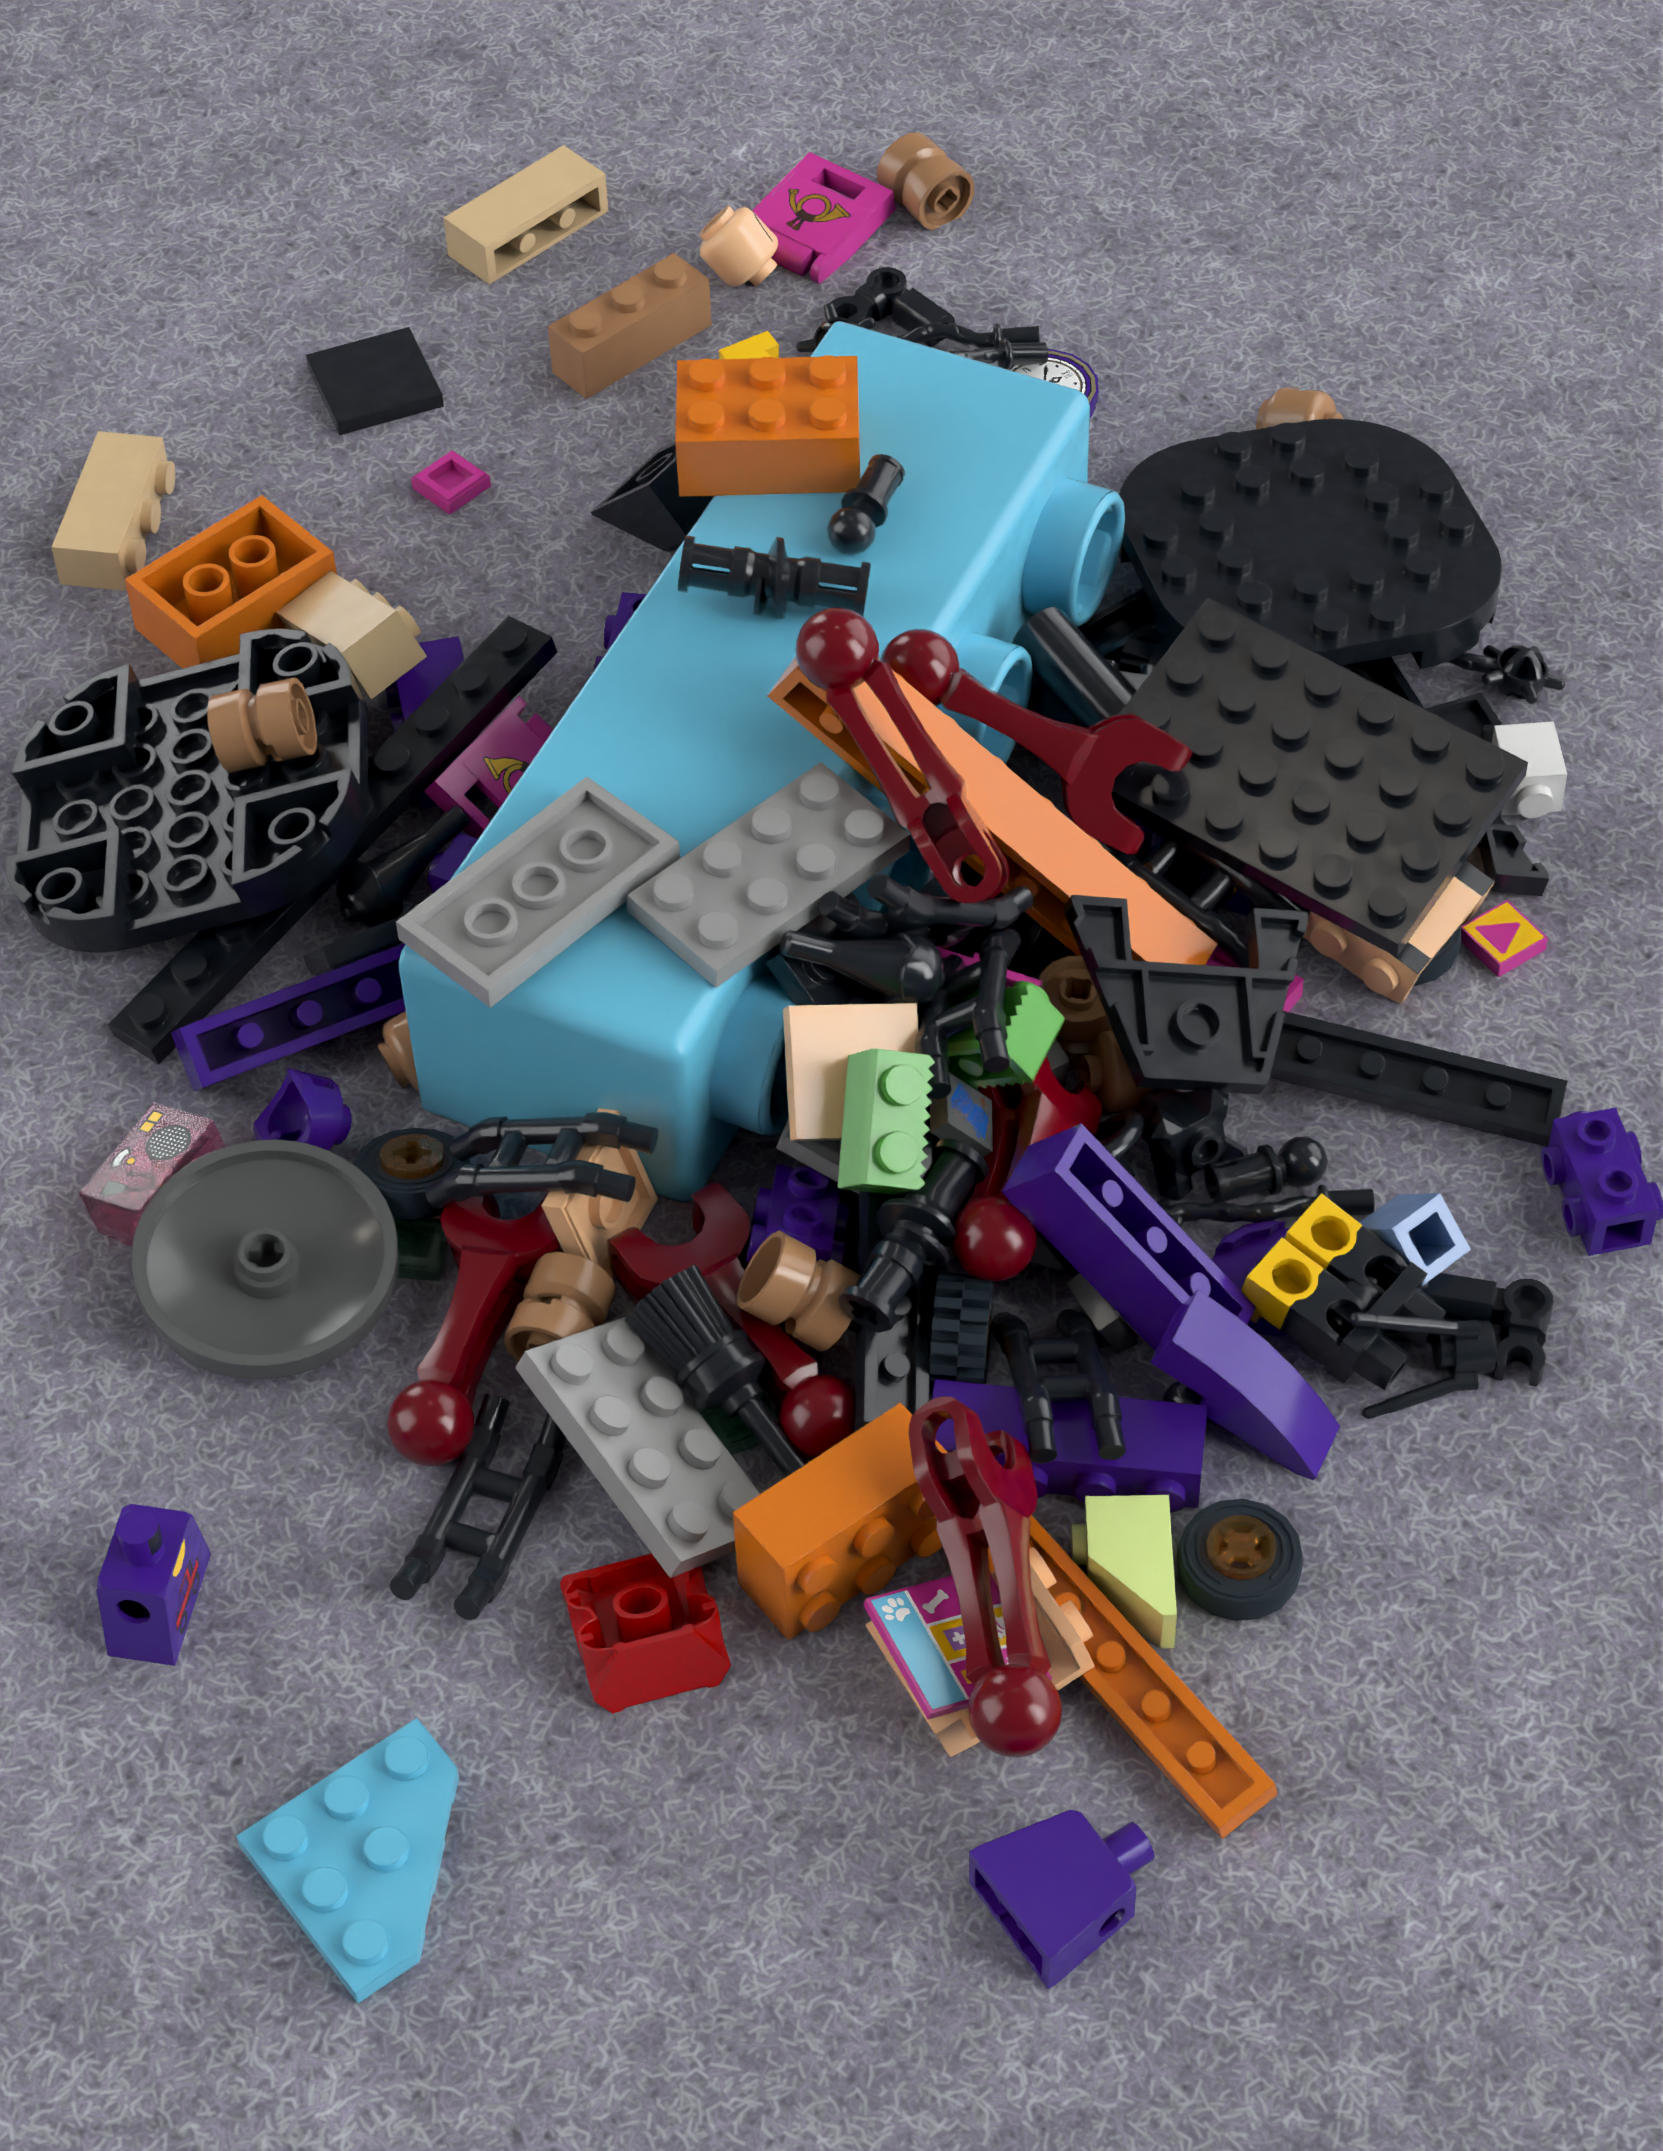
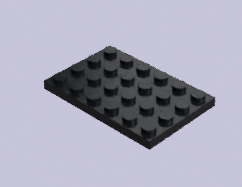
[1111,598,1528,957]

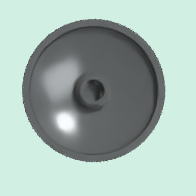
[131,1140,399,1379]

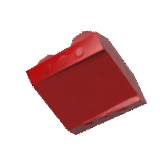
[560,1553,731,1714]

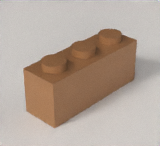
[548,253,712,399]

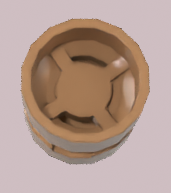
[877,132,974,231]
[207,678,317,773]
[1039,956,1112,1070]
[737,1230,860,1352]
[504,1252,617,1362]

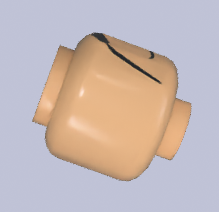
[699,205,778,287]

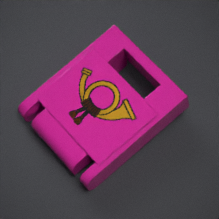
[752,152,896,284]
[424,696,554,839]

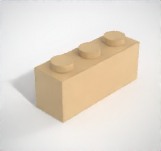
[443,145,608,285]
[52,431,175,591]
[276,571,427,700]

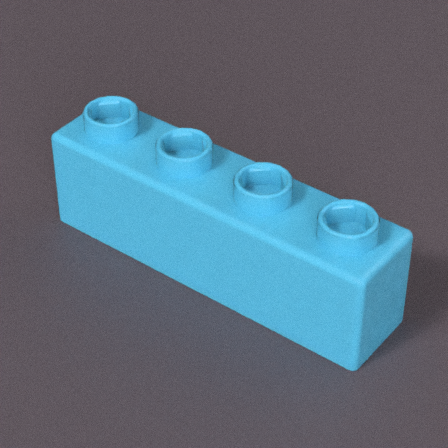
[399,321,1125,1202]

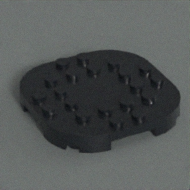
[1119,419,1502,669]
[5,629,368,953]

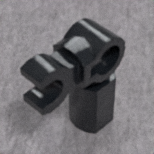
[830,267,956,347]
[1427,1273,1554,1387]

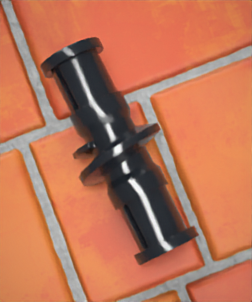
[678,536,871,619]
[838,1138,989,1333]

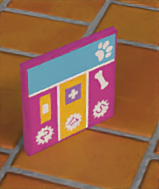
[863,1572,1052,1720]

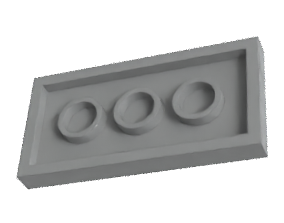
[627,762,910,988]
[396,777,680,1008]
[515,1317,760,1578]

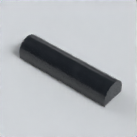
[1012,607,1135,728]

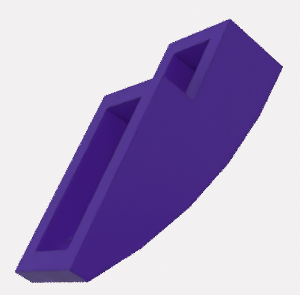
[1150,1289,1340,1480]

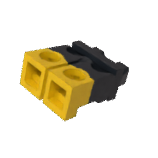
[1241,1193,1447,1390]

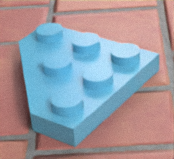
[236,1718,459,2003]

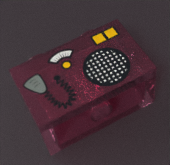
[79,1103,226,1246]

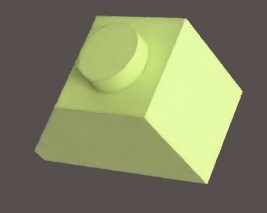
[1071,1495,1177,1648]

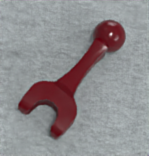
[795,608,1009,904]
[880,629,1193,854]
[950,1056,1102,1282]
[607,1182,855,1460]
[387,1191,564,1467]
[908,1396,1062,1758]

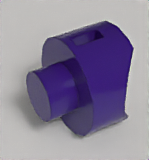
[253,1068,352,1151]

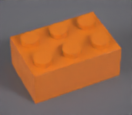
[675,355,860,497]
[124,495,337,669]
[732,1402,948,1640]

